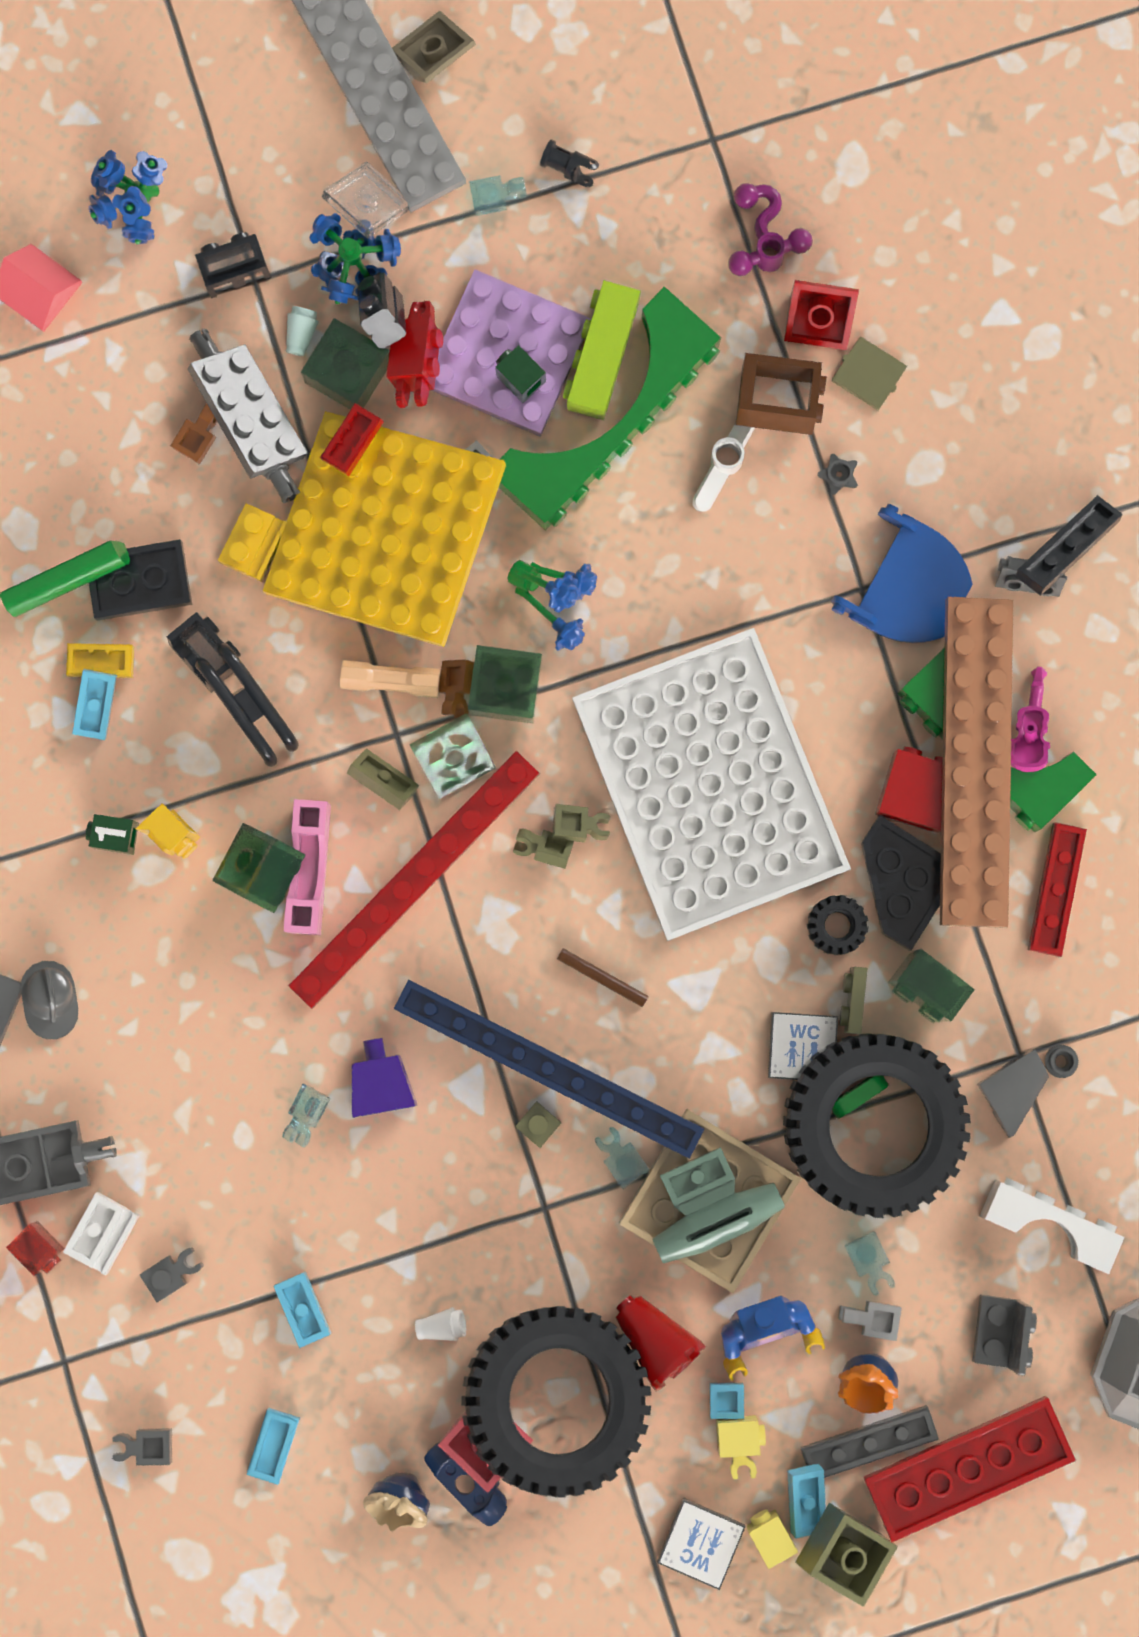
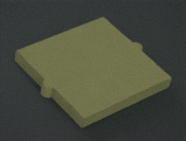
[832,336,907,411]

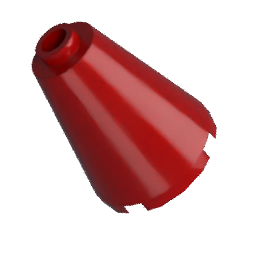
[615,1295,706,1391]

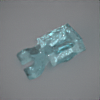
[469,175,527,216]
[282,1083,331,1148]

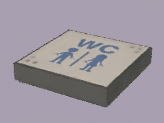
[768,1012,838,1080]
[657,1498,746,1590]

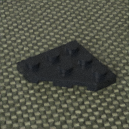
[861,815,941,951]

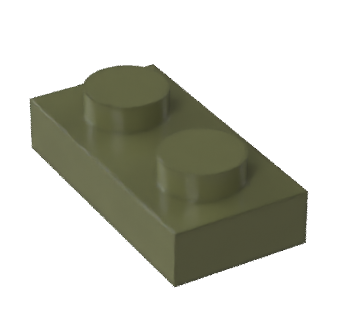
[347,748,419,810]
[840,967,868,1034]

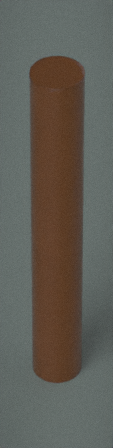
[557,948,649,1008]

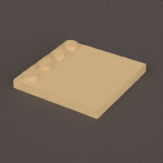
[619,1109,801,1293]

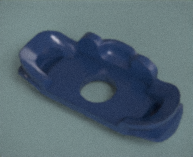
[424,1441,507,1526]

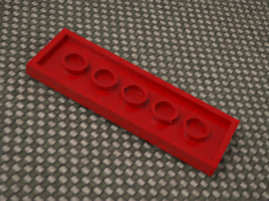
[863,1396,1076,1542]

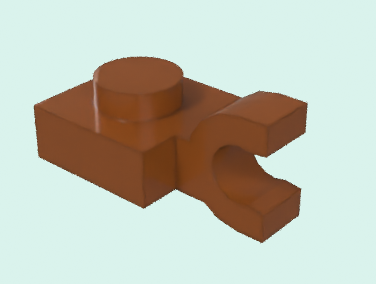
[170,404,217,465]
[439,660,475,719]

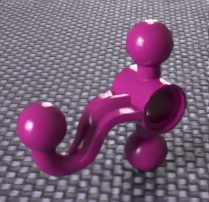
[728,183,813,276]

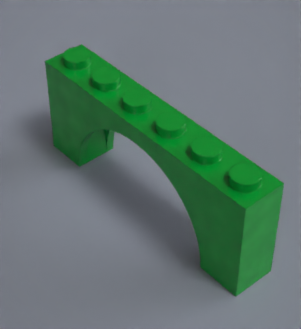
[897,647,1097,832]

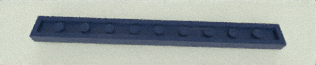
[394,979,704,1159]

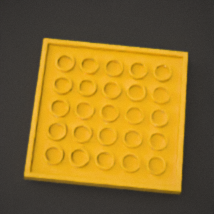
[263,411,506,647]

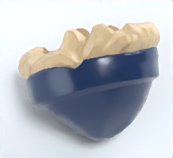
[363,1473,430,1532]

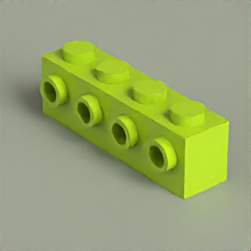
[563,280,641,420]

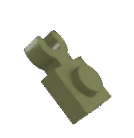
[552,804,610,842]

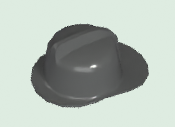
[21,961,78,1039]

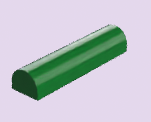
[0,540,130,617]

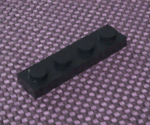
[1015,495,1123,596]

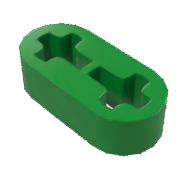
[832,1075,889,1119]

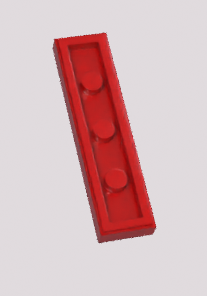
[1028,822,1087,957]

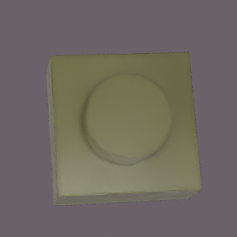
[515,1101,562,1148]

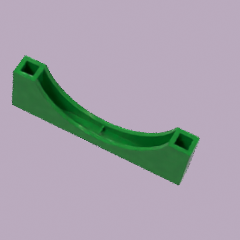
[499,286,721,531]

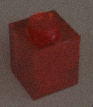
[6,1221,65,1276]

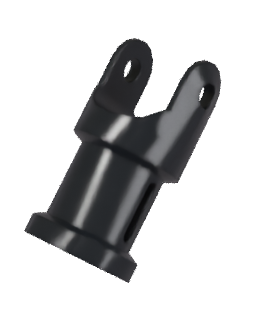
[540,139,599,187]

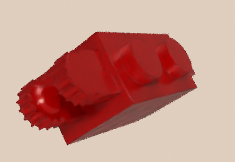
[386,301,443,408]

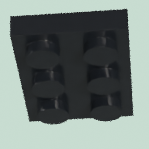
[89,539,193,621]

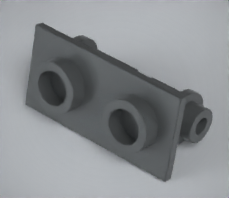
[995,556,1067,597]

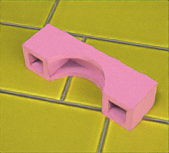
[284,799,331,935]

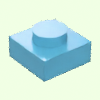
[710,1383,744,1419]

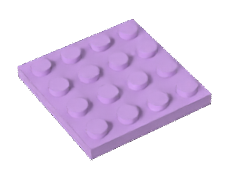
[432,269,592,437]

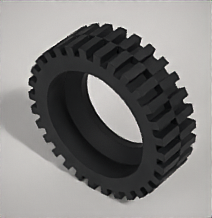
[783,1033,971,1218]
[461,1306,651,1498]

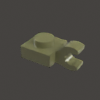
[513,829,574,869]

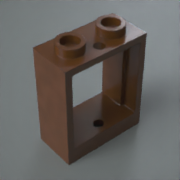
[736,353,827,435]

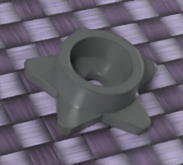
[817,454,858,495]

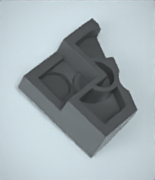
[977,1049,1049,1138]

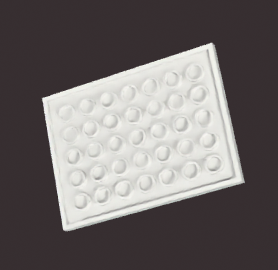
[572,628,851,941]

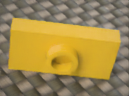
[66,643,134,678]

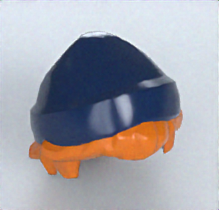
[838,1353,899,1414]

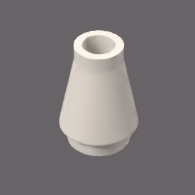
[415,1307,466,1341]

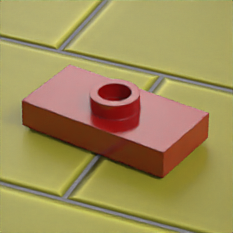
[320,403,384,476]

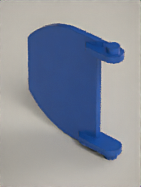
[831,504,973,643]

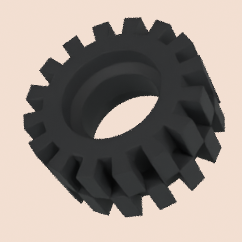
[807,895,869,955]

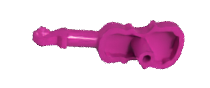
[1011,666,1050,772]

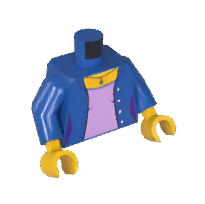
[721,1296,825,1381]

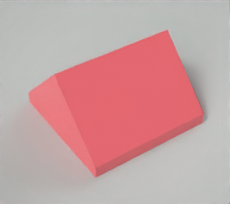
[0,244,83,332]
[438,1411,533,1493]

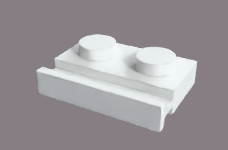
[63,1192,140,1275]

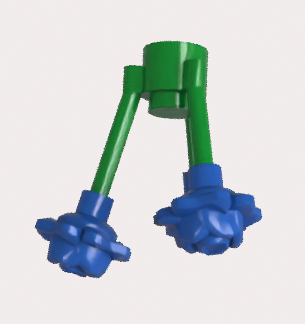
[508,560,597,651]

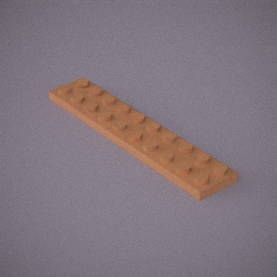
[940,597,1013,928]

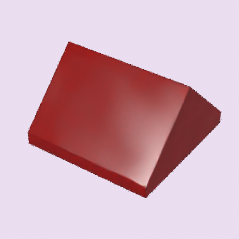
[784,280,859,350]

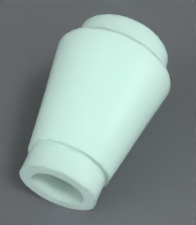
[286,306,319,356]

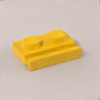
[218,503,287,582]

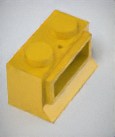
[136,803,200,859]

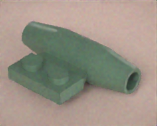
[652,1147,785,1264]

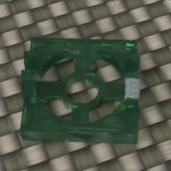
[409,713,496,799]

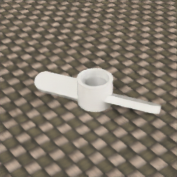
[693,423,755,512]

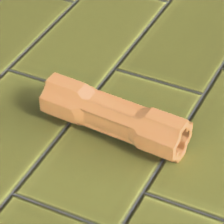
[340,660,441,698]

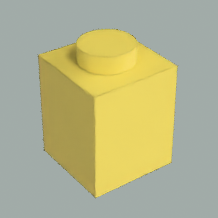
[746,1509,798,1569]

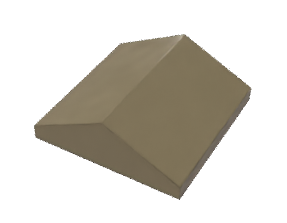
[392,10,476,84]

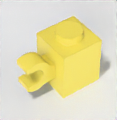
[716,1415,766,1479]

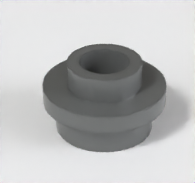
[1045,1045,1079,1078]

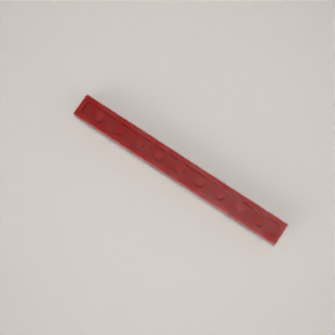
[288,751,540,1009]

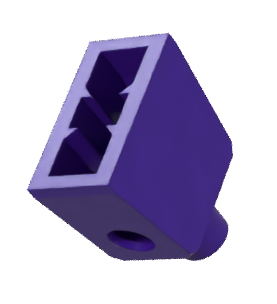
[352,1038,417,1118]

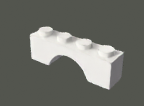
[979,1178,1124,1274]

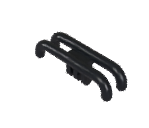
[195,643,299,767]

